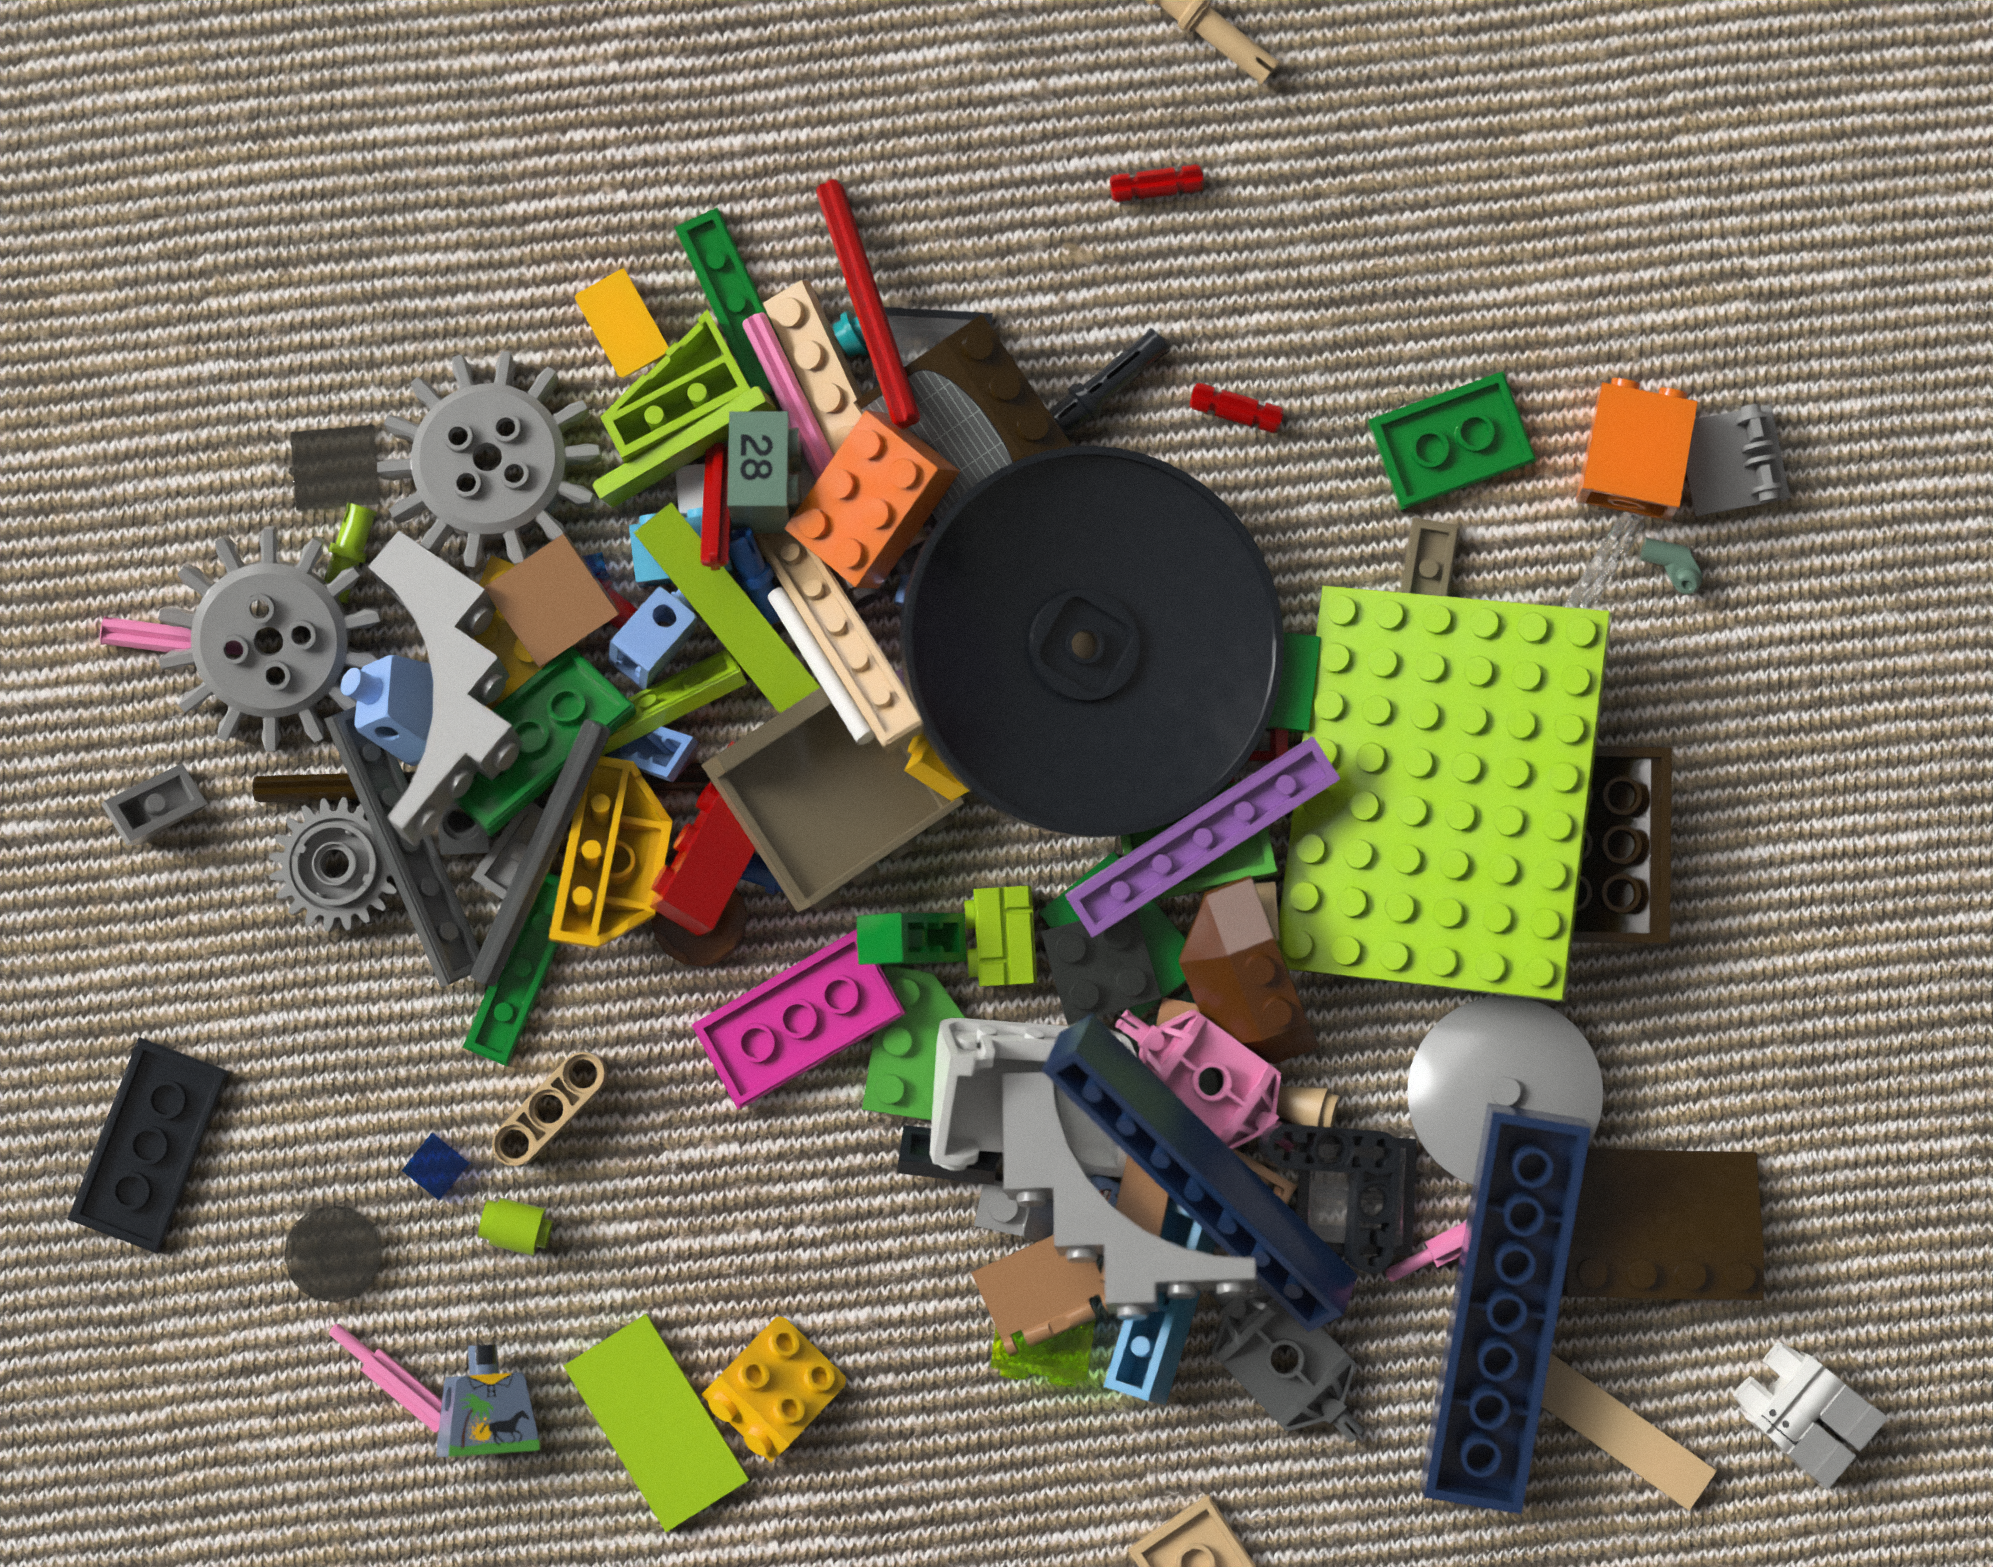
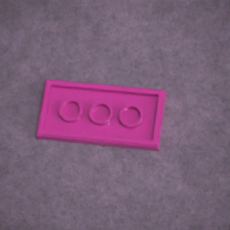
[692,929,908,1110]

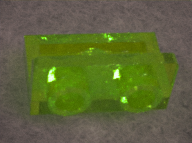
[990,1318,1096,1387]

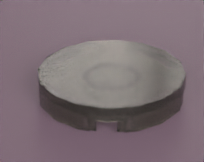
[284,1205,383,1302]

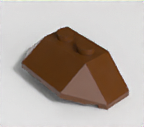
[1178,875,1320,1064]

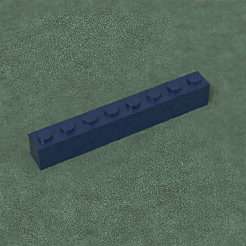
[1041,1013,1358,1332]

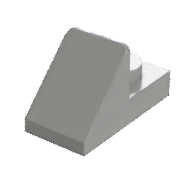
[101,763,207,845]
[974,1180,1054,1241]

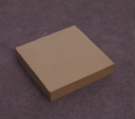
[484,532,620,668]

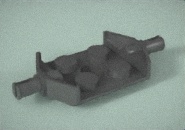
[1206,1289,1365,1443]

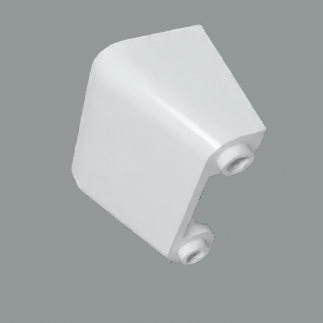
[930,1018,1137,1178]

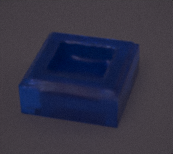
[401,1132,472,1201]

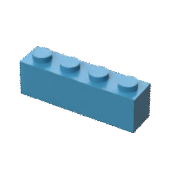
[1104,1200,1216,1405]

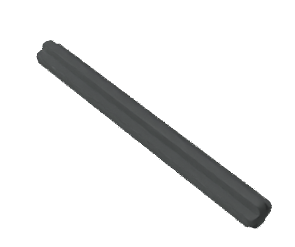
[471,719,611,986]

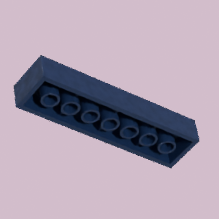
[1420,1103,1591,1514]

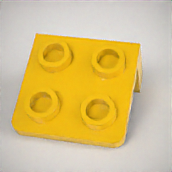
[701,1316,846,1463]

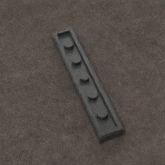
[324,706,480,987]

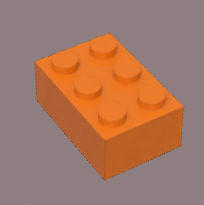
[784,410,960,589]

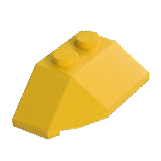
[549,756,673,949]

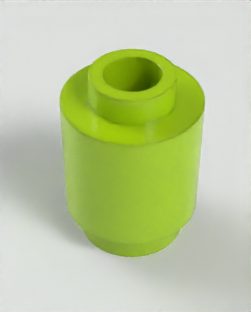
[478,1198,553,1256]

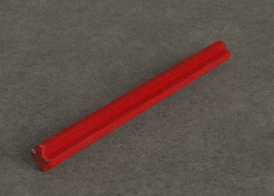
[816,179,920,429]

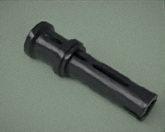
[1048,328,1170,442]

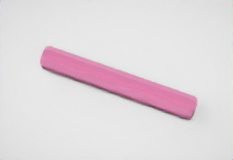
[743,312,834,481]

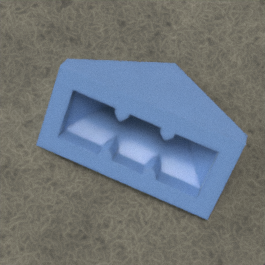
[607,726,698,782]

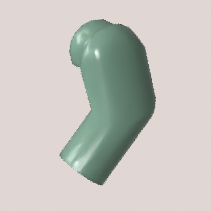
[1640,537,1703,595]

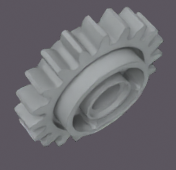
[269,797,399,932]

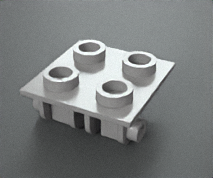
[1686,404,1790,517]

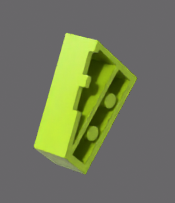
[600,309,750,463]

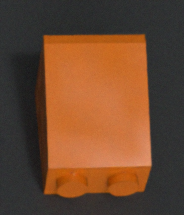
[1575,378,1698,521]

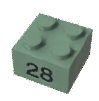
[727,411,802,533]

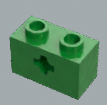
[856,913,967,965]

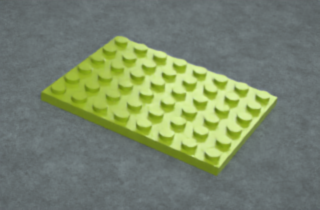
[1278,586,1612,1002]

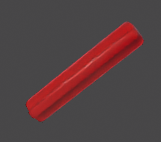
[700,442,731,571]

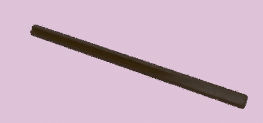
[252,763,712,802]

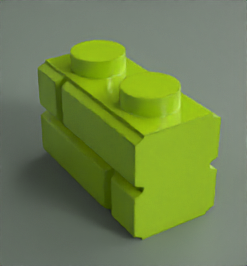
[964,886,1037,987]

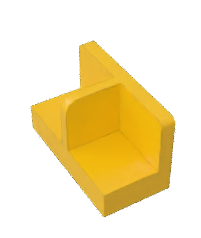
[575,268,669,379]

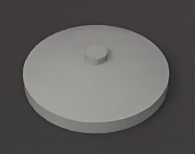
[1407,996,1603,1186]

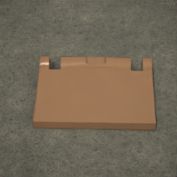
[971,1234,1109,1357]

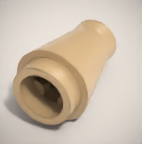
[1276,1086,1340,1127]

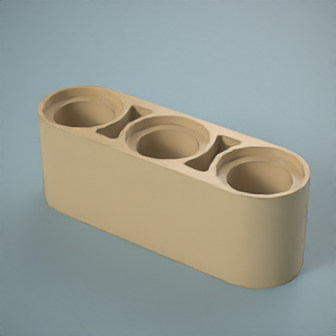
[492,1052,609,1166]

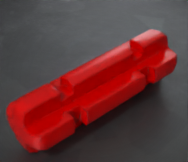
[1109,164,1204,202]
[1189,383,1284,433]

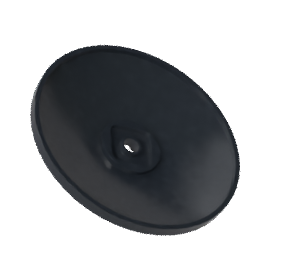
[899,446,1284,838]

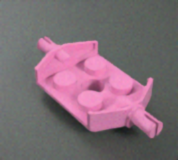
[1115,1009,1297,1152]

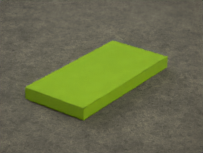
[563,1313,750,1532]

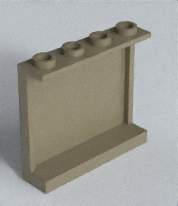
[701,687,964,913]

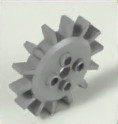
[377,351,602,573]
[158,526,382,751]

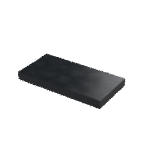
[67,1037,232,1254]

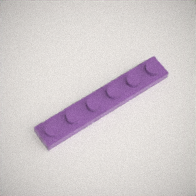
[1065,736,1340,938]

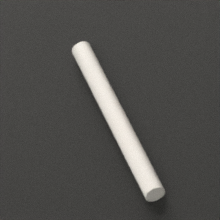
[768,587,875,745]

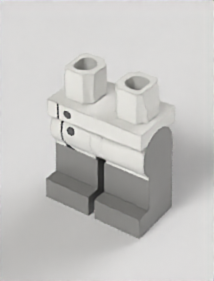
[1733,1342,1888,1490]

